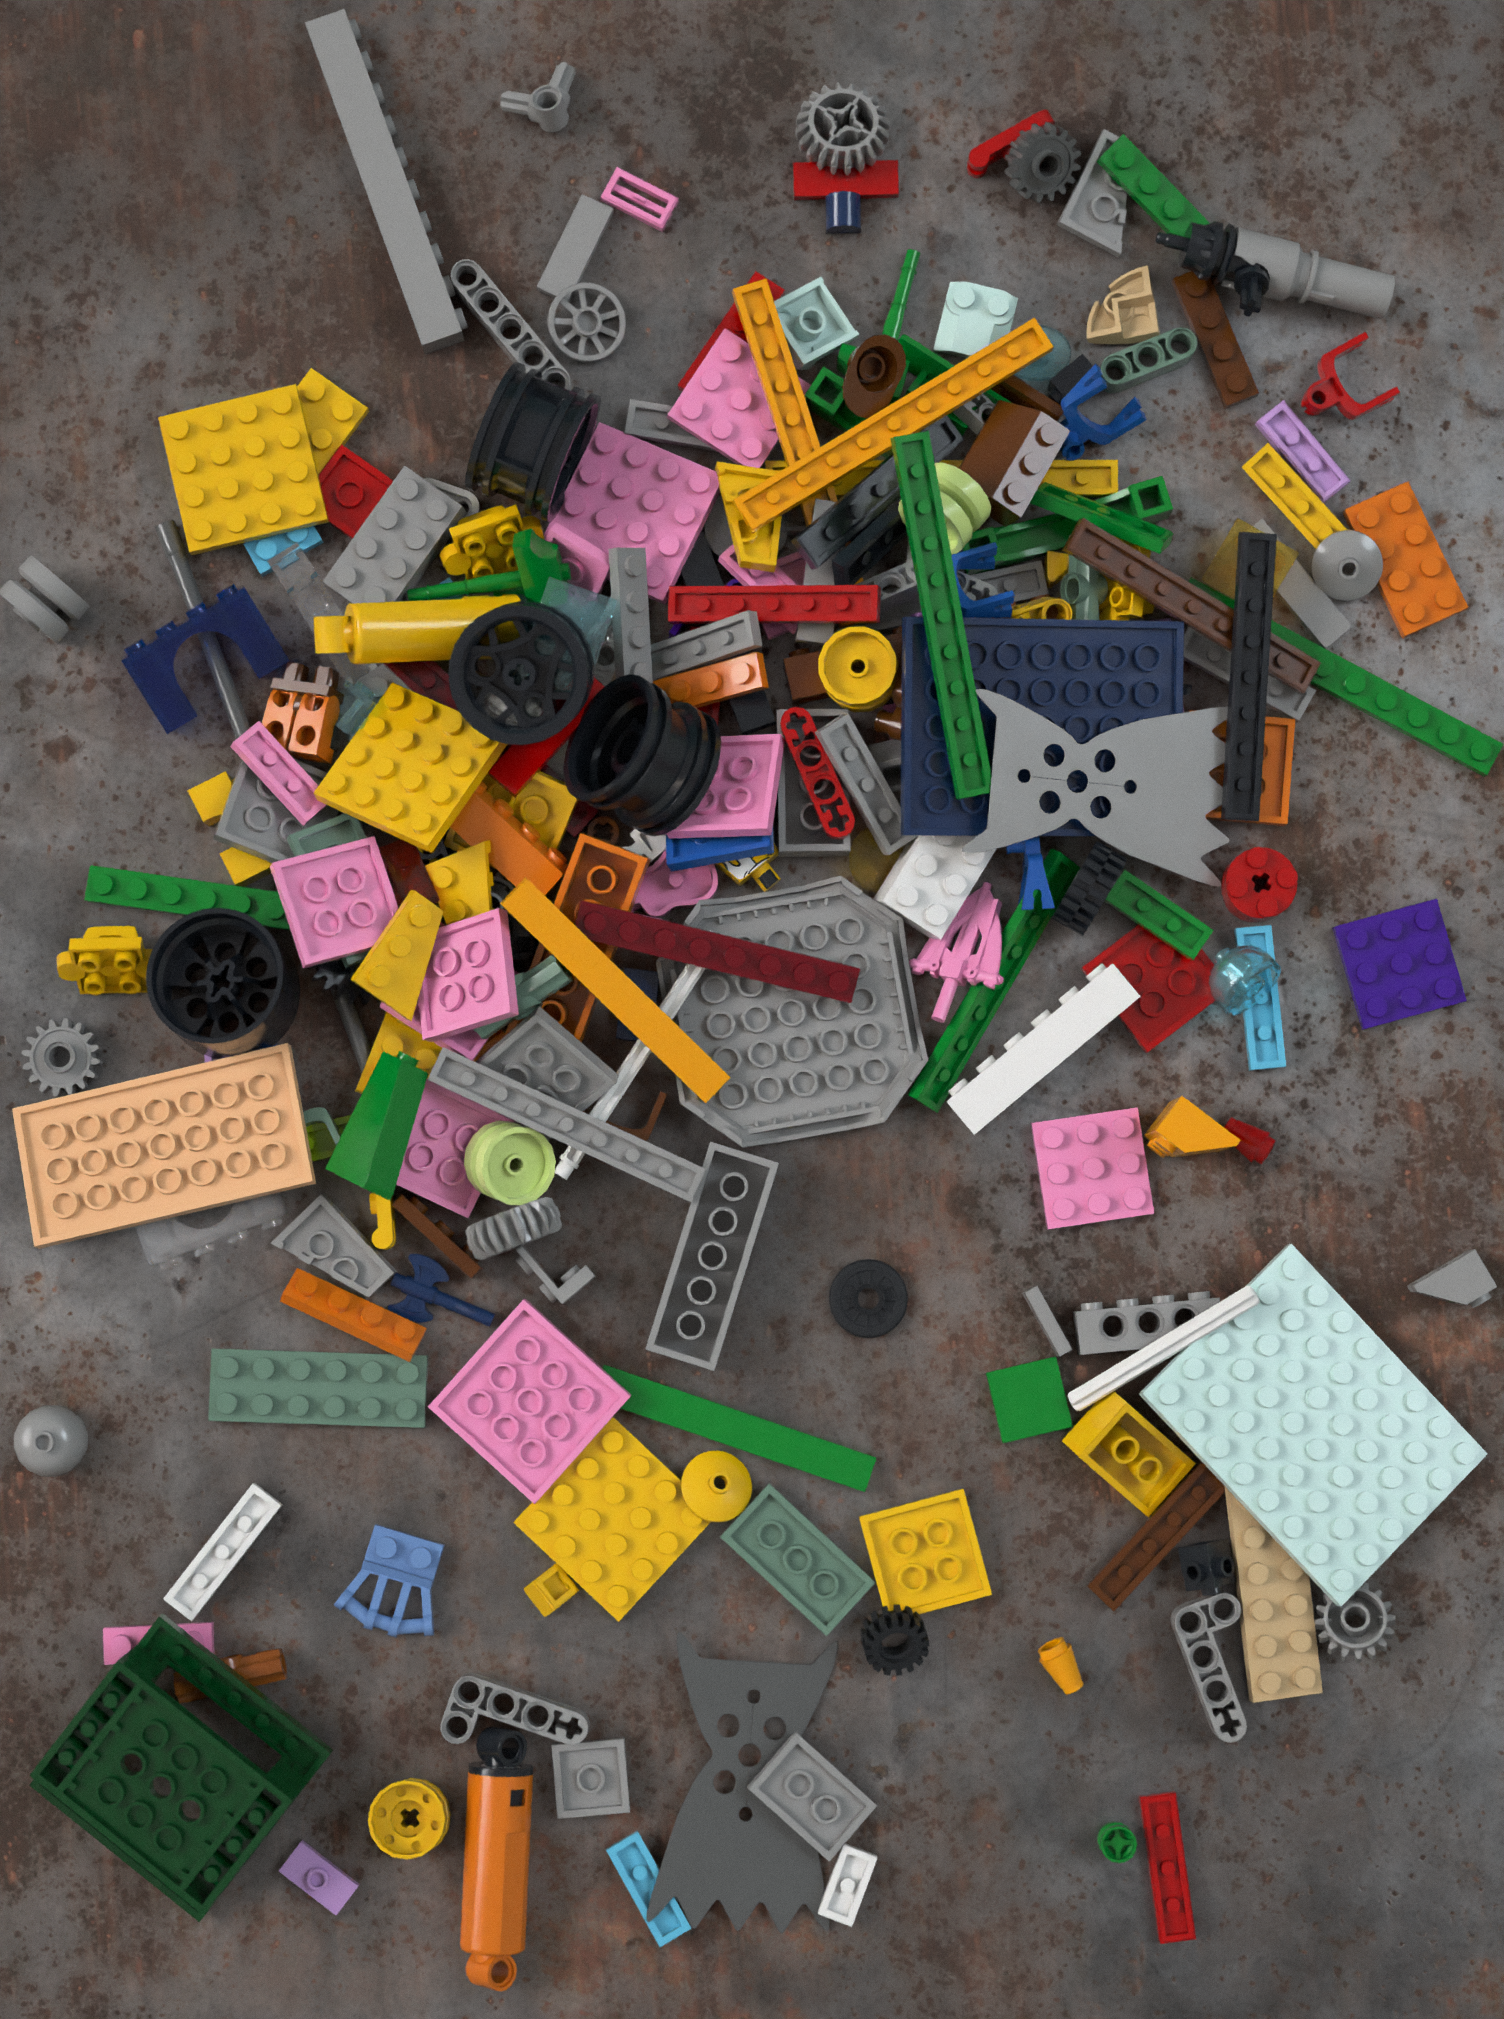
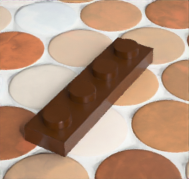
[1172,271,1259,409]

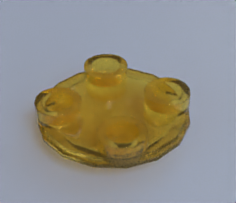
[849,827,907,893]

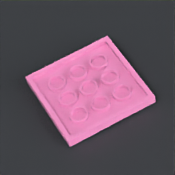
[544,422,720,604]
[428,1299,632,1504]

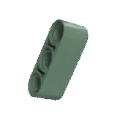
[1100,327,1197,394]

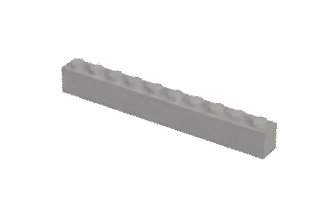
[305,9,468,355]

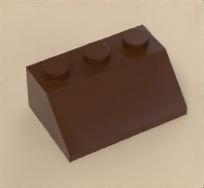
[959,400,1070,527]

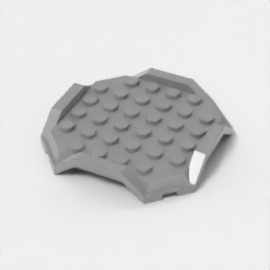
[656,875,928,1148]

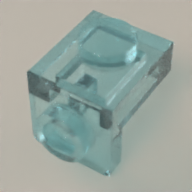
[336,680,376,740]

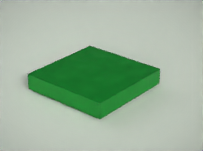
[985,1356,1073,1443]

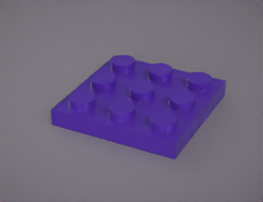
[1332,899,1467,1030]

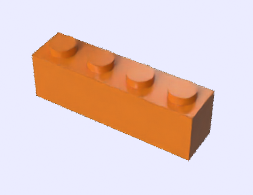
[450,781,568,896]

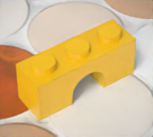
[187,771,272,887]

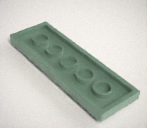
[208,1348,428,1428]

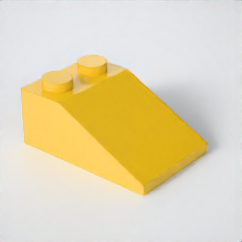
[1062,1391,1196,1517]

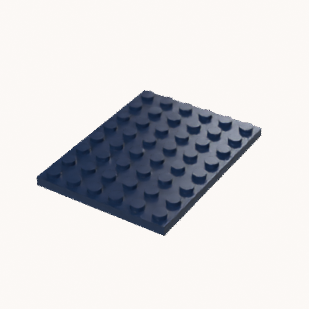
[901,617,1184,836]

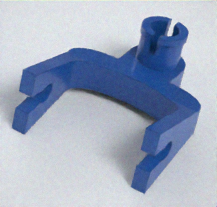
[1060,363,1147,461]
[920,542,1015,618]
[1005,836,1055,910]

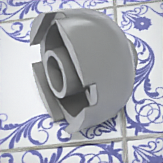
[14,1405,88,1477]

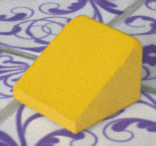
[524,1563,580,1617]

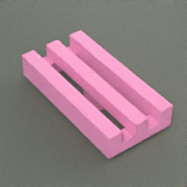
[601,167,679,232]

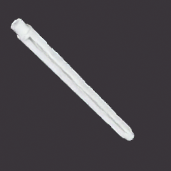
[555,930,713,1180]

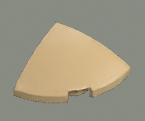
[1087,265,1160,344]

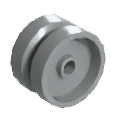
[0,555,90,644]

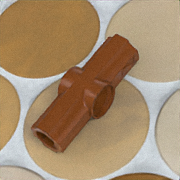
[173,1648,288,1703]

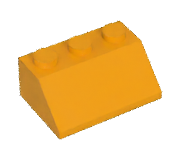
[1144,1096,1241,1158]

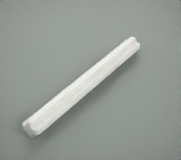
[1068,1286,1260,1411]

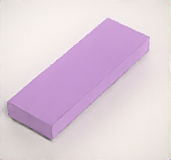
[1255,400,1350,503]

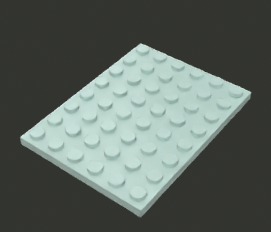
[1139,1244,1487,1606]

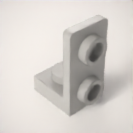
[516,1245,596,1304]

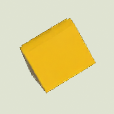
[1045,550,1069,589]

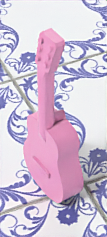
[631,850,718,919]

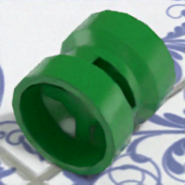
[1097,1821,1137,1863]

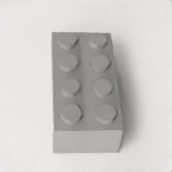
[322,465,467,603]
[776,709,851,857]

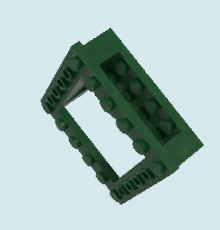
[29,1614,333,1922]

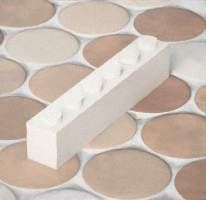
[947,963,1141,1135]

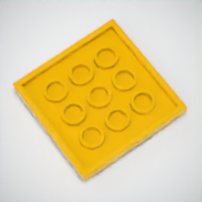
[158,384,329,555]
[313,682,507,853]
[513,1417,710,1622]

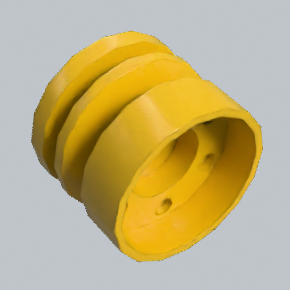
[368,1778,451,1860]

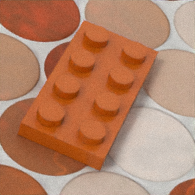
[1342,481,1469,639]

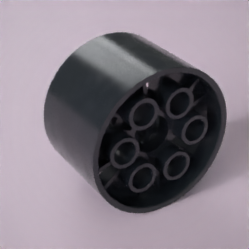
[146,908,300,1059]

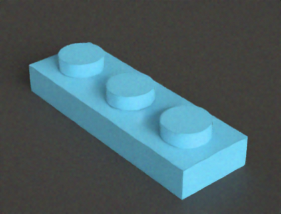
[605,1831,692,1947]

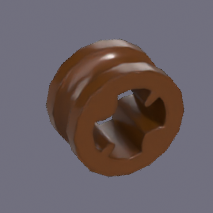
[588,816,620,845]

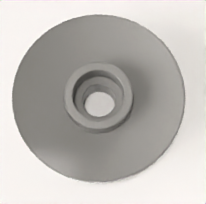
[1311,530,1383,601]

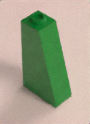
[325,1051,429,1201]

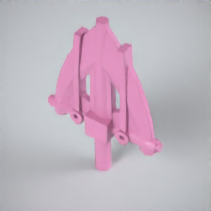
[909,882,1004,1023]

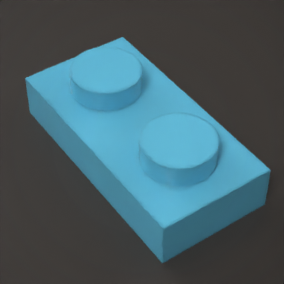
[244,526,324,577]

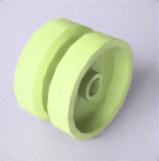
[898,462,991,554]
[464,1121,556,1205]

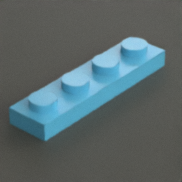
[1234,925,1286,1071]

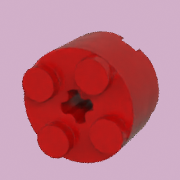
[1221,847,1298,923]

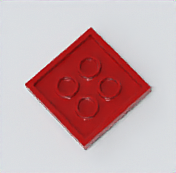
[1081,925,1232,1053]

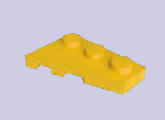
[350,890,444,1021]

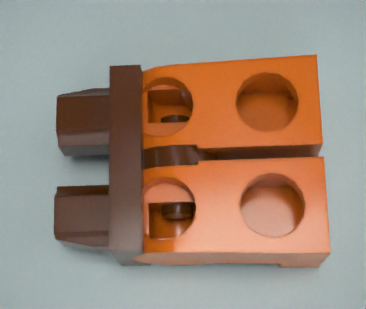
[262,662,345,764]

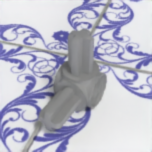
[500,62,576,132]

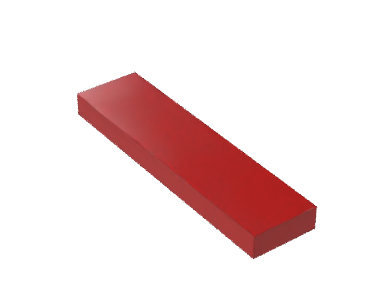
[488,678,605,798]
[1139,1791,1196,1944]

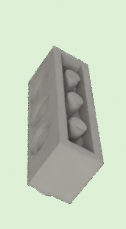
[1073,1291,1220,1355]

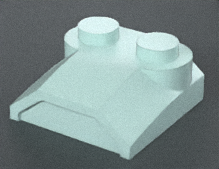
[774,277,859,370]
[933,281,1018,359]

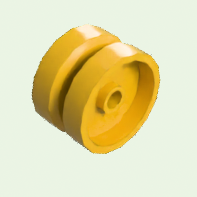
[818,626,899,712]

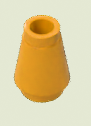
[1038,1637,1084,1694]

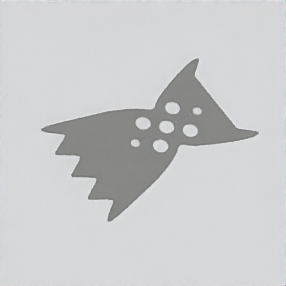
[962,689,1229,887]

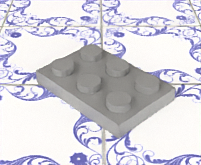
[747,1731,877,1862]

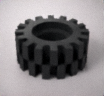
[860,1604,930,1676]

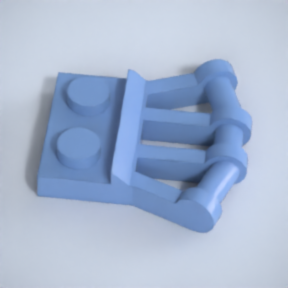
[334,1524,445,1638]

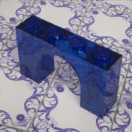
[121,583,290,734]

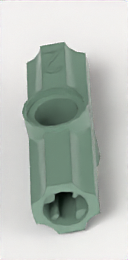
[1060,535,1108,620]
[473,955,573,1039]

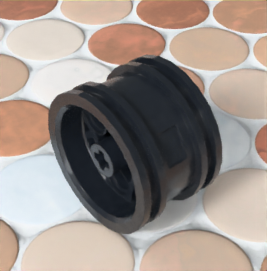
[449,601,595,745]

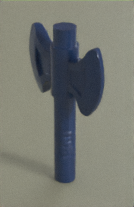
[388,1253,495,1327]

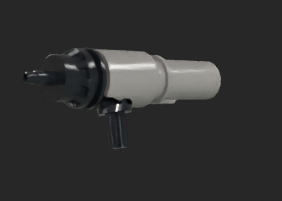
[1155,221,1395,319]

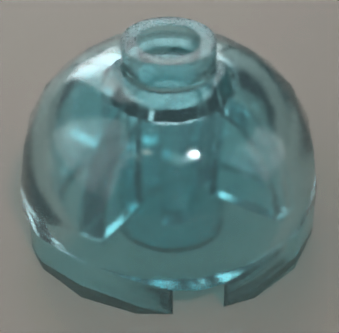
[1209,945,1281,1015]

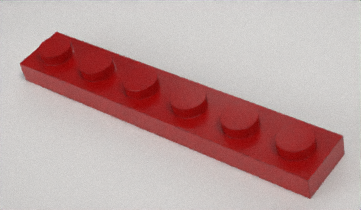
[668,585,881,624]

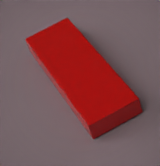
[793,160,899,200]

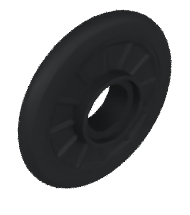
[829,1259,908,1338]

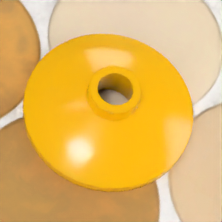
[681,1451,752,1522]

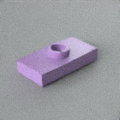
[279,1840,360,1915]

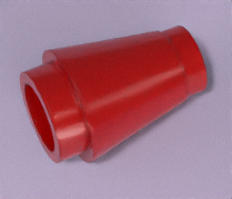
[1224,1117,1277,1165]

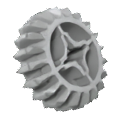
[795,82,890,176]
[465,1197,563,1260]

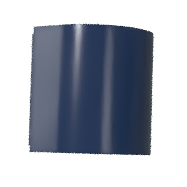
[825,191,861,234]

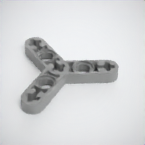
[855,538,998,613]

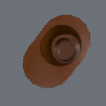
[842,334,906,418]

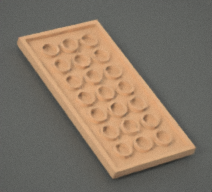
[12,1043,316,1249]

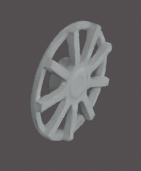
[547,282,626,362]

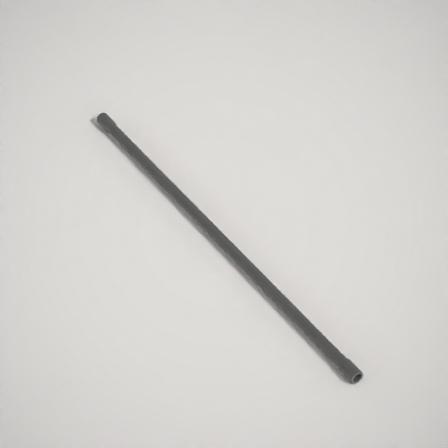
[155,520,371,1073]

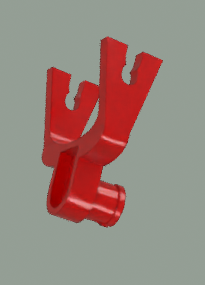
[1301,332,1400,420]

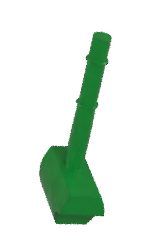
[836,249,921,404]
[407,529,571,607]

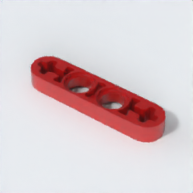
[780,707,855,840]

